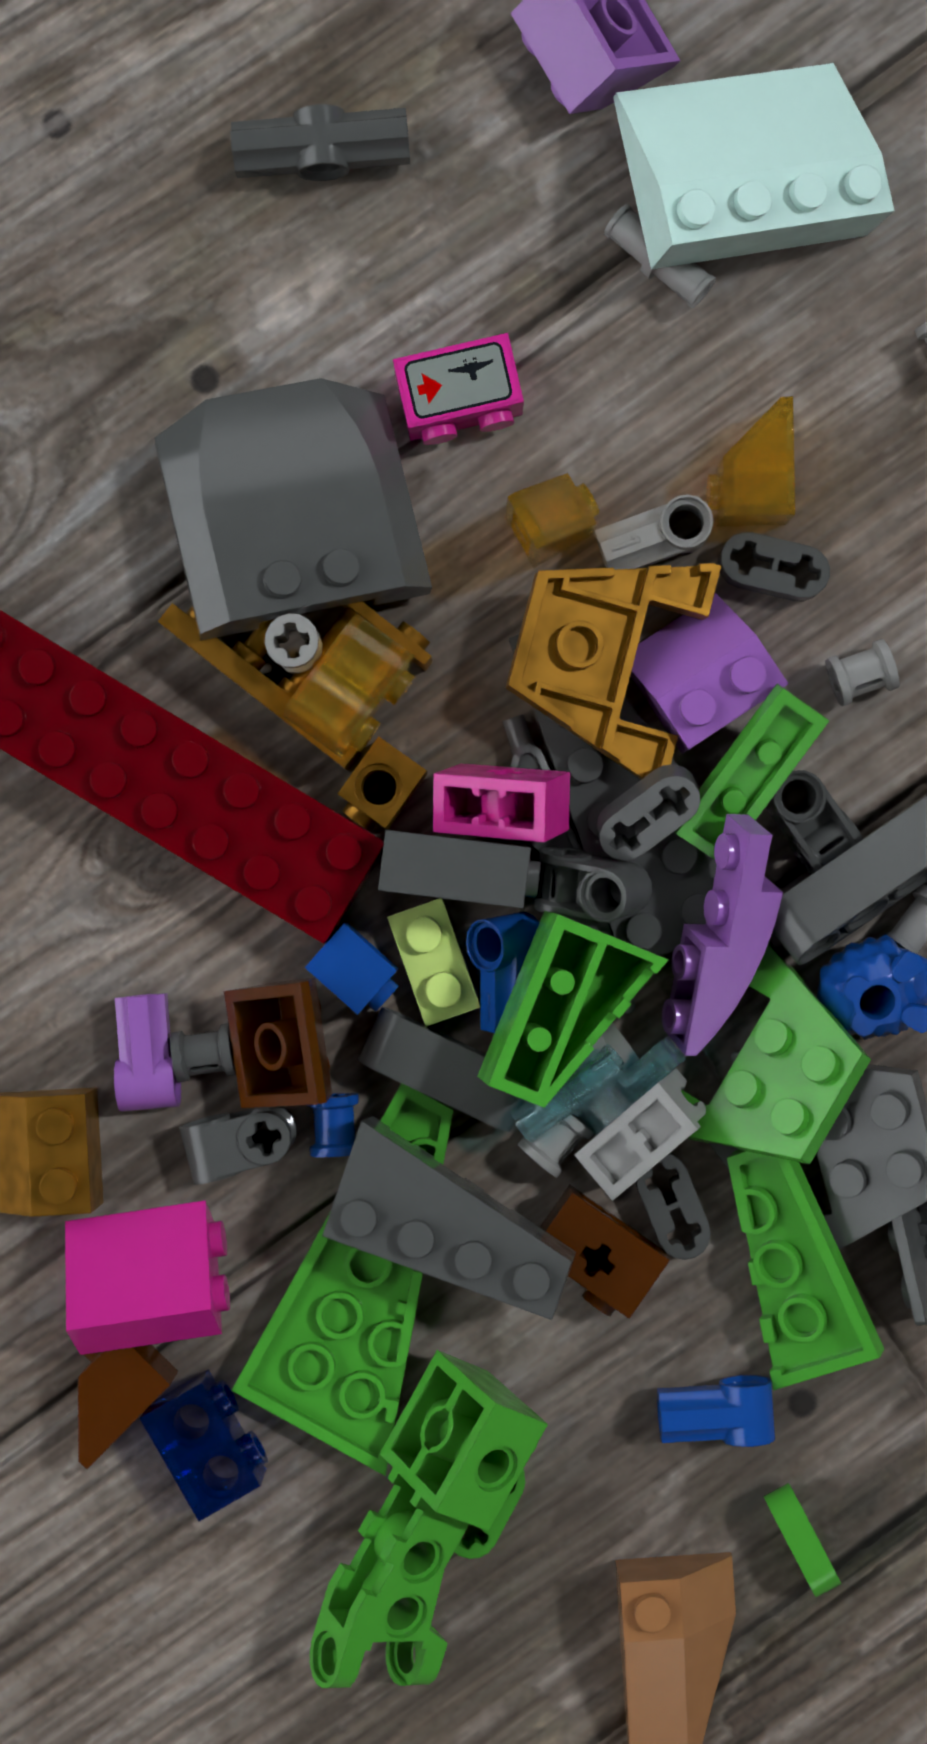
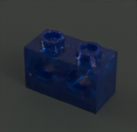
[140,1369,268,1521]

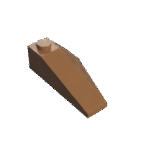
[615,1552,736,1744]

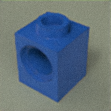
[305,922,399,1015]

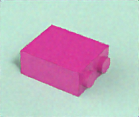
[65,1200,230,1355]

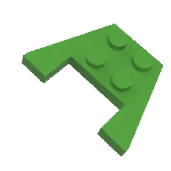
[660,941,871,1164]

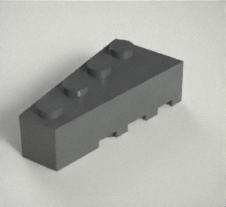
[322,1116,576,1320]

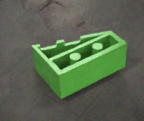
[477,911,668,1108]

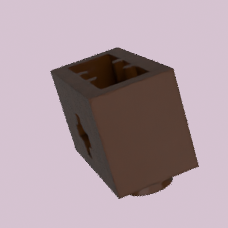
[540,1184,670,1319]

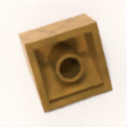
[0,1087,104,1217]

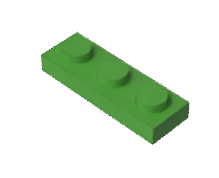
[674,683,829,860]

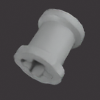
[265,613,323,674]
[825,639,900,707]
[517,1099,595,1178]

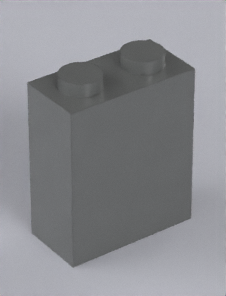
[378,830,541,908]

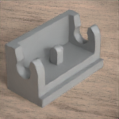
[574,1068,706,1201]

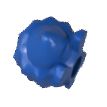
[817,934,927,1040]

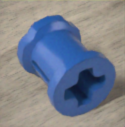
[307,1093,359,1157]

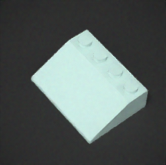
[613,63,895,269]

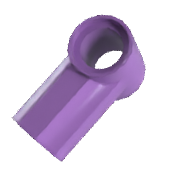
[114,993,181,1112]

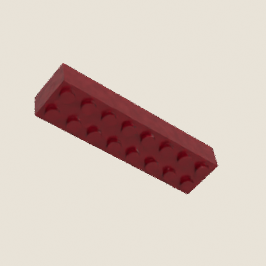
[0,610,384,944]

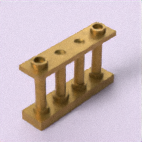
[158,601,433,771]

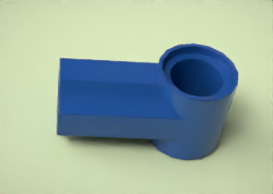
[466,912,539,1033]
[657,1375,775,1447]

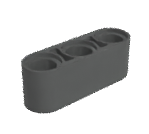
[357,1006,525,1132]

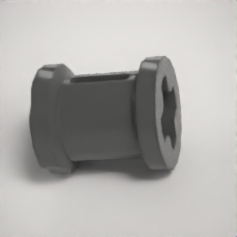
[170,1023,236,1082]

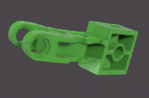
[310,1350,548,1689]

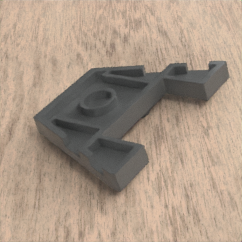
[730,1049,927,1250]

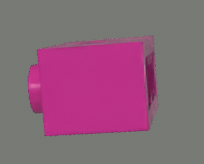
[433,763,570,842]

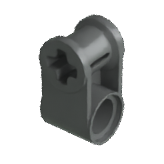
[766,770,863,875]
[534,847,652,922]
[179,1106,297,1185]

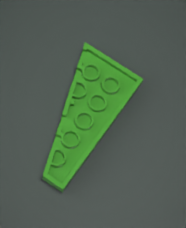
[231,1083,454,1476]

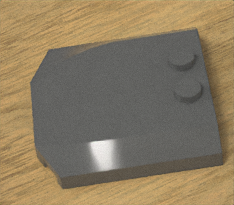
[155,378,432,641]

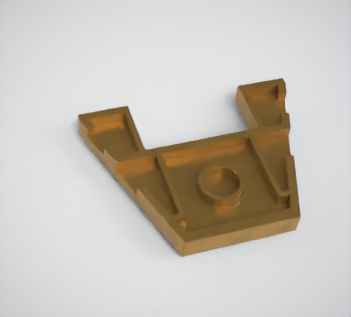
[505,563,721,779]

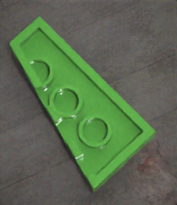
[727,1149,884,1391]

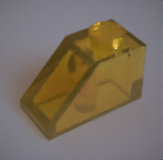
[706,396,795,526]
[505,473,600,568]

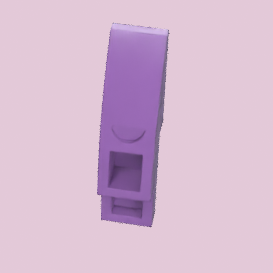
[662,814,783,1056]

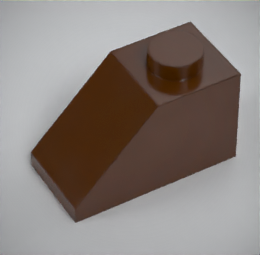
[78,1345,178,1469]

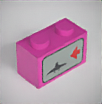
[393,333,524,445]

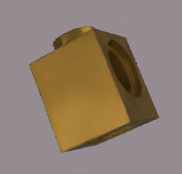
[337,736,428,832]

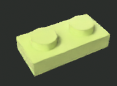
[387,898,481,1027]

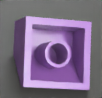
[511,0,680,114]
[630,593,788,754]

